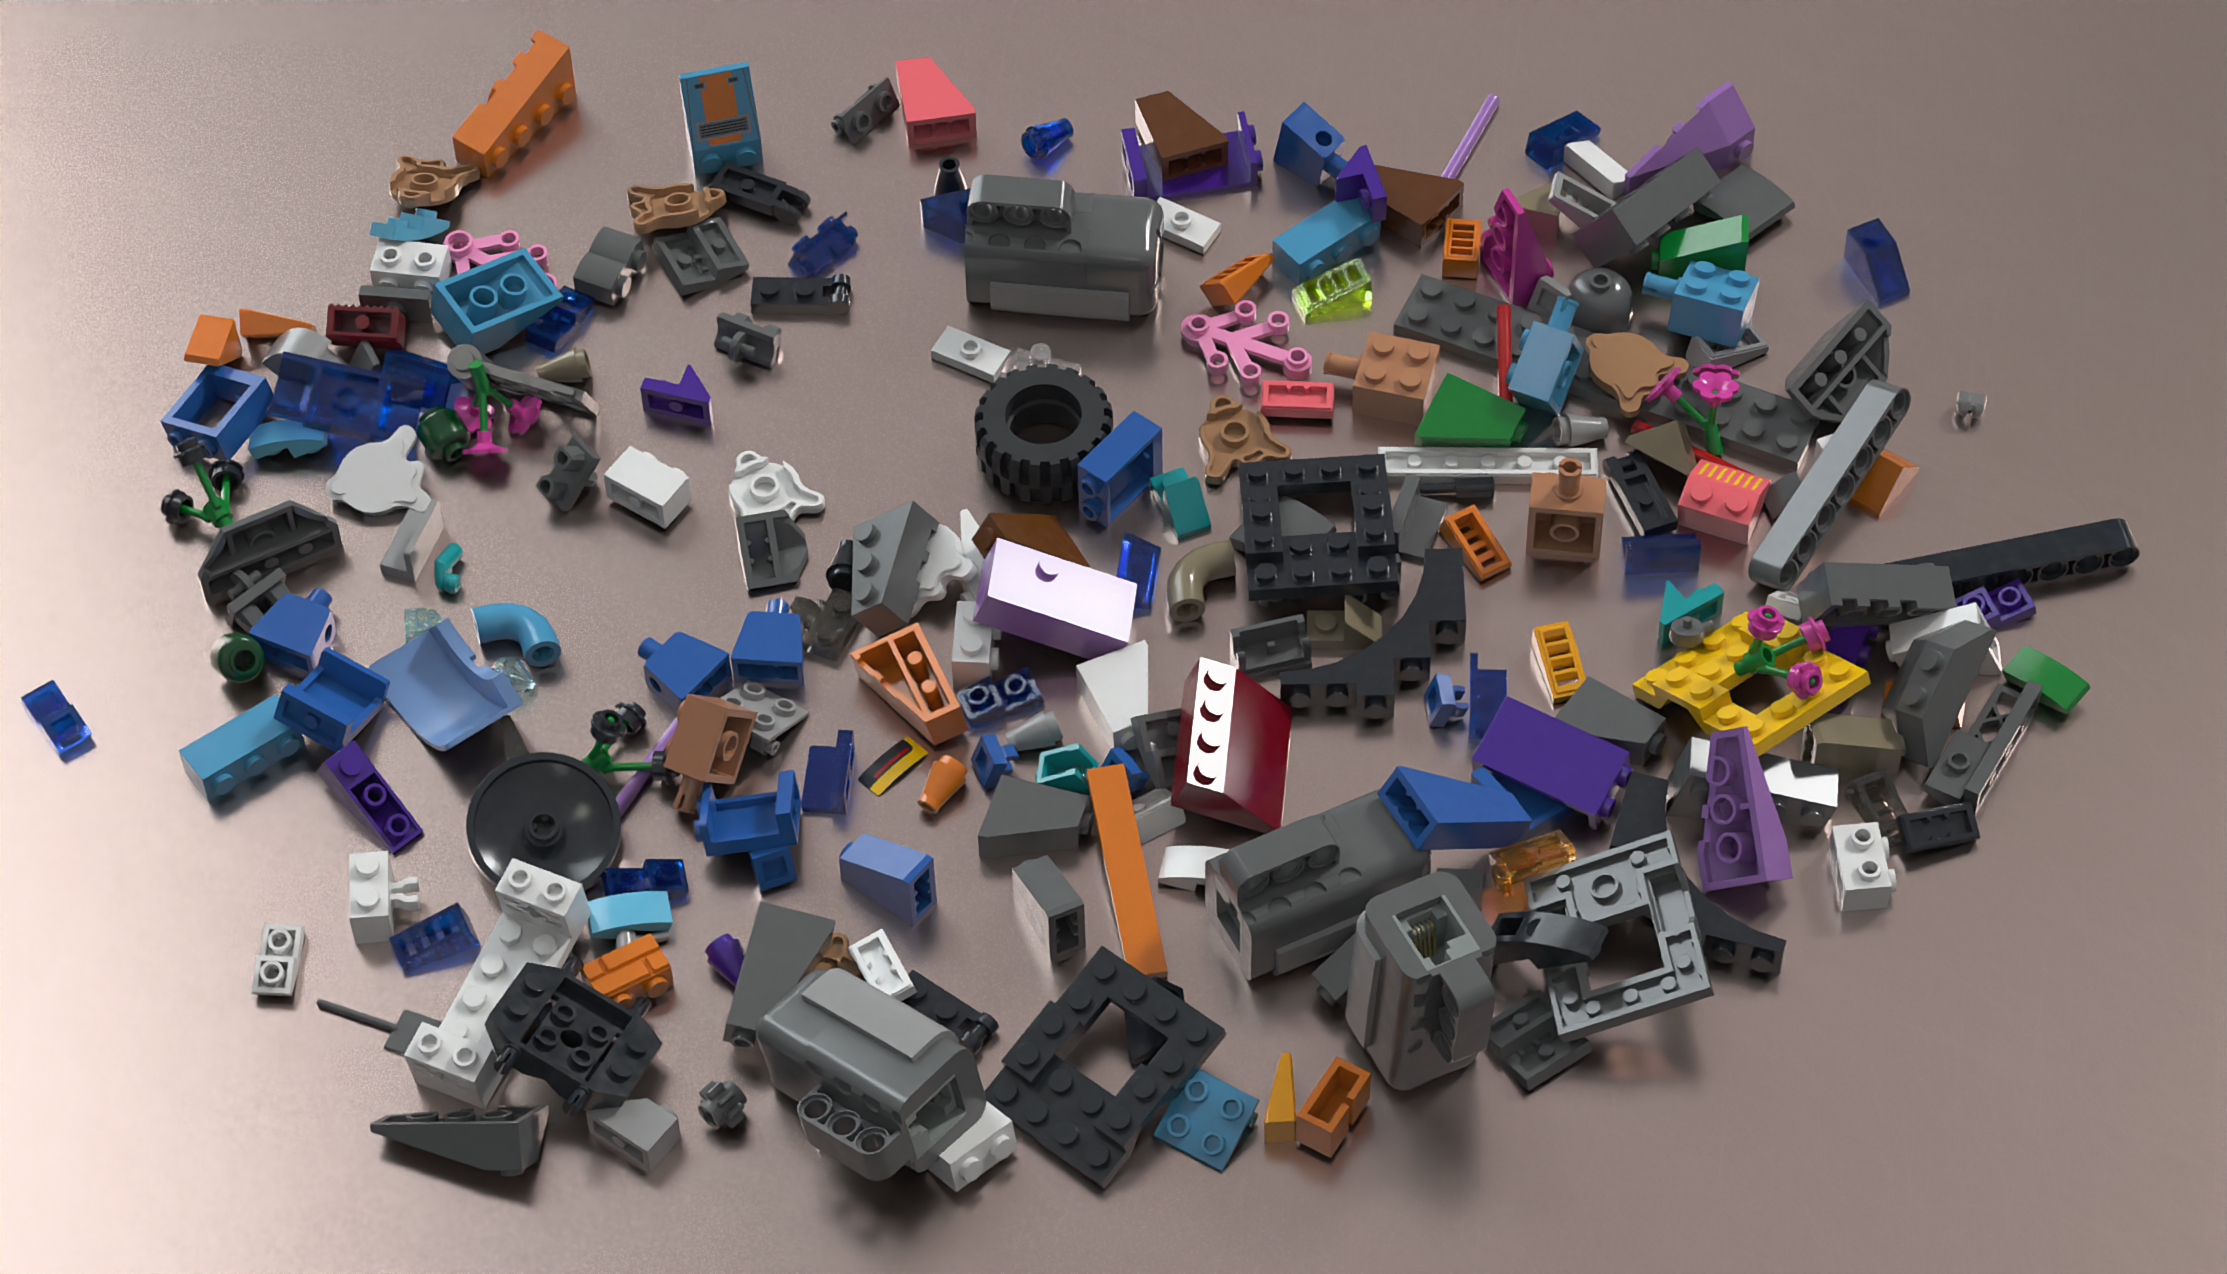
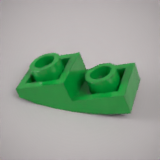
[2002,645,2091,714]

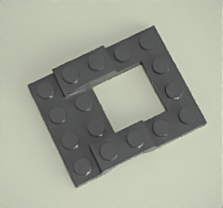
[1523,830,1714,1043]

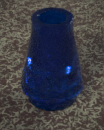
[1021,118,1074,159]

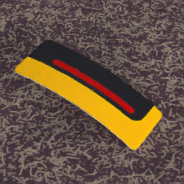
[858,737,928,795]

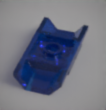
[267,351,426,442]

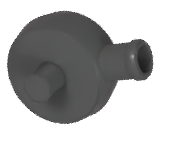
[1669,616,1716,649]

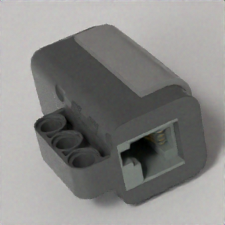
[964,174,1164,321]
[1205,789,1432,980]
[1345,871,1497,1091]
[756,968,986,1181]

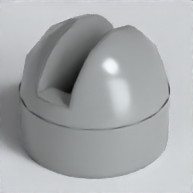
[1956,391,1987,419]

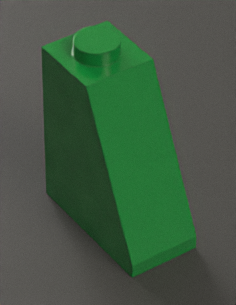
[1651,215,1749,280]
[1414,372,1529,448]

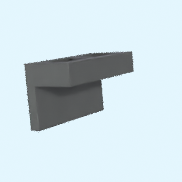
[1392,474,1448,562]

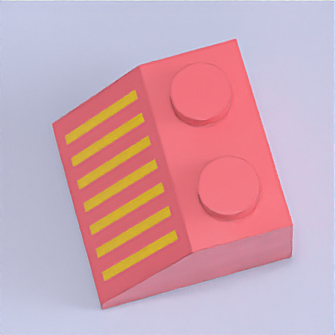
[1678,459,1771,545]

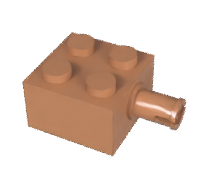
[1323,331,1440,426]
[1526,457,1607,559]
[663,694,758,814]

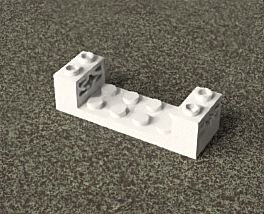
[404,858,591,1109]

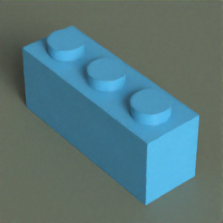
[1272,198,1381,288]
[178,694,305,802]

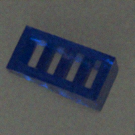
[1525,111,1601,170]
[389,902,480,972]

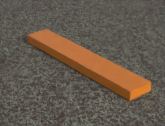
[1086,763,1168,978]

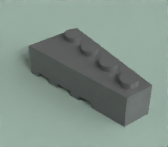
[1571,147,1721,268]
[1796,562,1957,628]
[1666,737,1838,828]

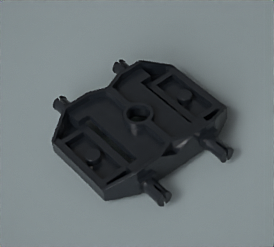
[484,956,663,1116]

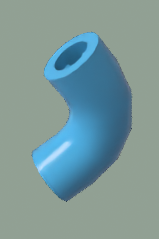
[471,602,561,667]

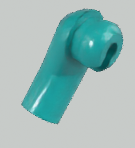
[434,543,464,594]

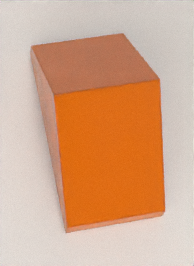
[184,314,243,366]
[1849,450,1919,518]

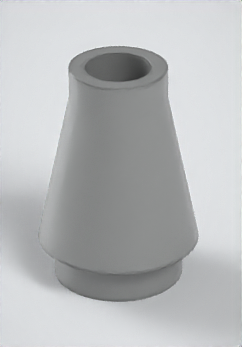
[1552,413,1609,448]
[1005,710,1063,752]

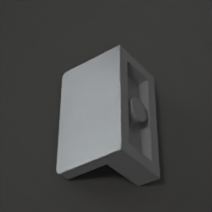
[380,499,444,582]

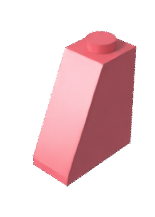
[895,57,977,145]

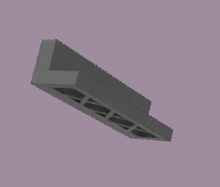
[1932,680,2043,815]

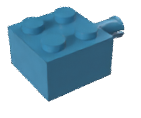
[1642,260,1760,348]
[1506,296,1584,417]

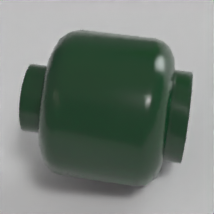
[416,406,471,461]
[210,632,265,683]

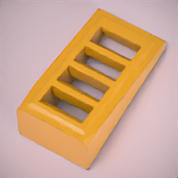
[1532,621,1586,703]
[1264,1052,1296,1143]

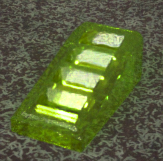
[1292,258,1372,318]

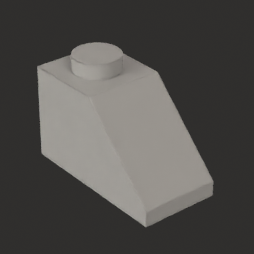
[585,1098,681,1172]

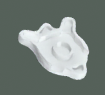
[326,425,431,516]
[728,451,825,521]
[910,524,978,618]

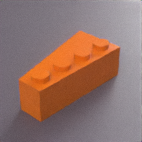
[452,29,577,178]

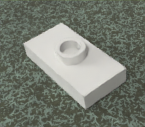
[1157,197,1221,255]
[931,326,1011,383]
[848,929,917,1001]

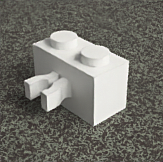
[349,851,420,944]

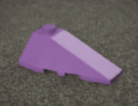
[1623,81,1755,197]
[1697,726,1793,892]

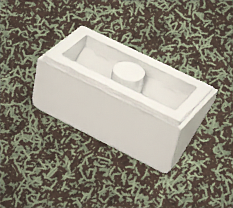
[1563,140,1628,200]
[1132,788,1186,845]

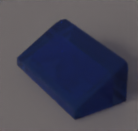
[1116,532,1161,610]

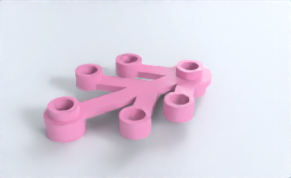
[442,230,559,290]
[1181,300,1312,387]

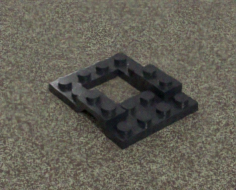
[1238,454,1399,601]
[984,946,1227,1189]

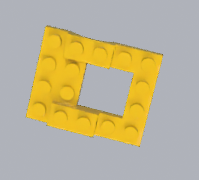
[1632,611,1871,757]

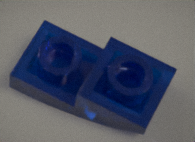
[956,667,1045,725]
[602,859,689,900]

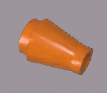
[917,755,967,814]

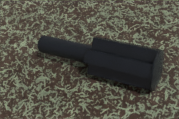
[1420,475,1495,499]

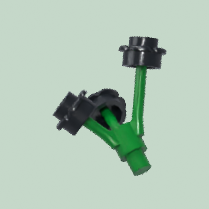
[161,436,245,528]
[581,701,680,785]

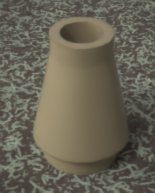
[536,347,592,383]

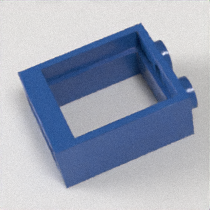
[160,365,278,460]
[1077,411,1163,528]

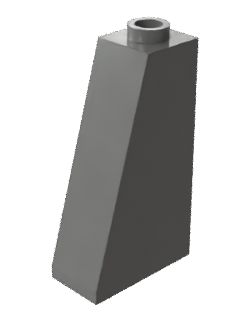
[723,901,836,1050]

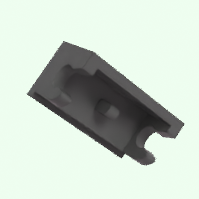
[1230,614,1312,680]

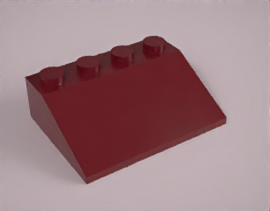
[1170,657,1292,833]

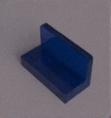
[377,349,461,409]
[1621,533,1702,575]
[1468,653,1507,740]
[801,730,855,815]

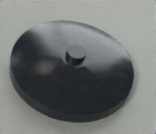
[466,752,621,891]

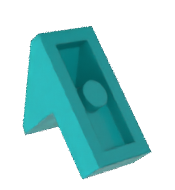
[1149,467,1211,540]
[1657,580,1725,648]

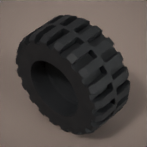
[974,364,1113,504]

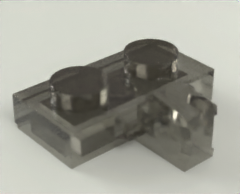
[790,587,859,662]

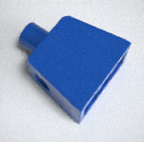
[1273,102,1348,186]
[248,588,336,675]
[731,599,805,685]
[638,632,732,714]

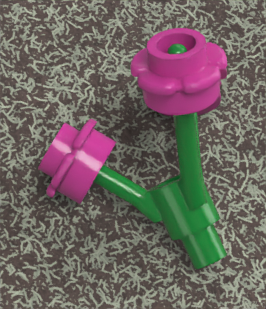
[1734,605,1831,699]

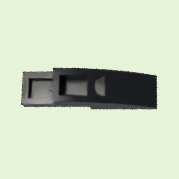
[1491,911,1609,969]

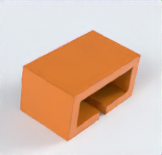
[1296,1056,1371,1158]

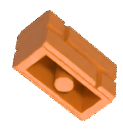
[581,933,674,1010]

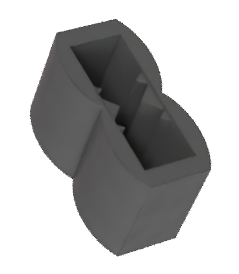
[573,226,647,306]

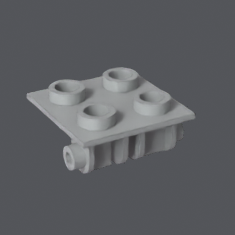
[721,680,810,755]

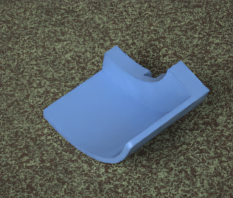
[368,618,523,751]

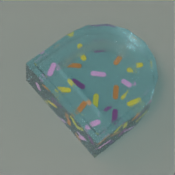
[404,607,442,643]
[491,657,536,692]

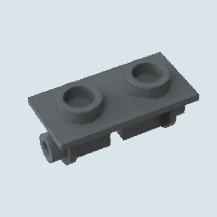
[831,77,900,145]

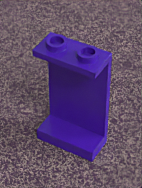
[1121,111,1263,201]
[1471,696,1634,830]

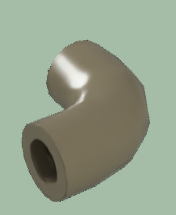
[1166,540,1237,622]

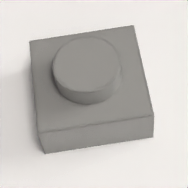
[1527,275,1572,317]

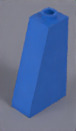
[1377,766,1532,850]

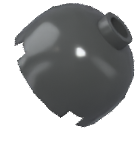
[1567,267,1634,334]

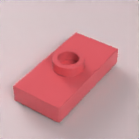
[1260,380,1334,419]

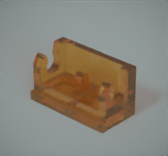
[1489,829,1576,898]

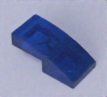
[525,285,595,353]
[20,679,92,754]

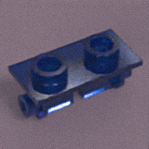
[788,211,858,276]

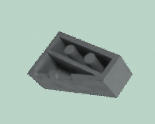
[851,500,939,637]

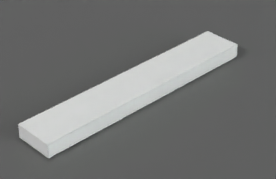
[1378,447,1598,484]

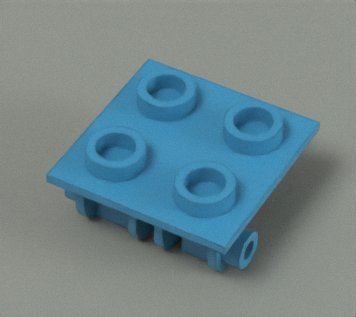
[1154,1069,1260,1172]

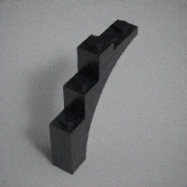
[1280,548,1466,719]
[1609,771,1787,974]

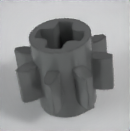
[698,1080,747,1129]

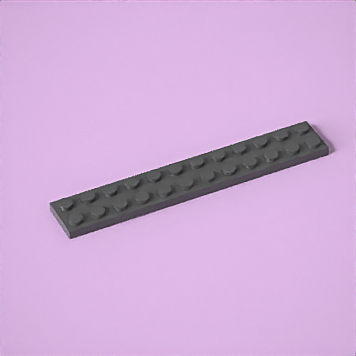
[1393,274,1822,472]

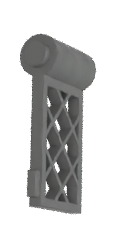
[447,344,600,416]

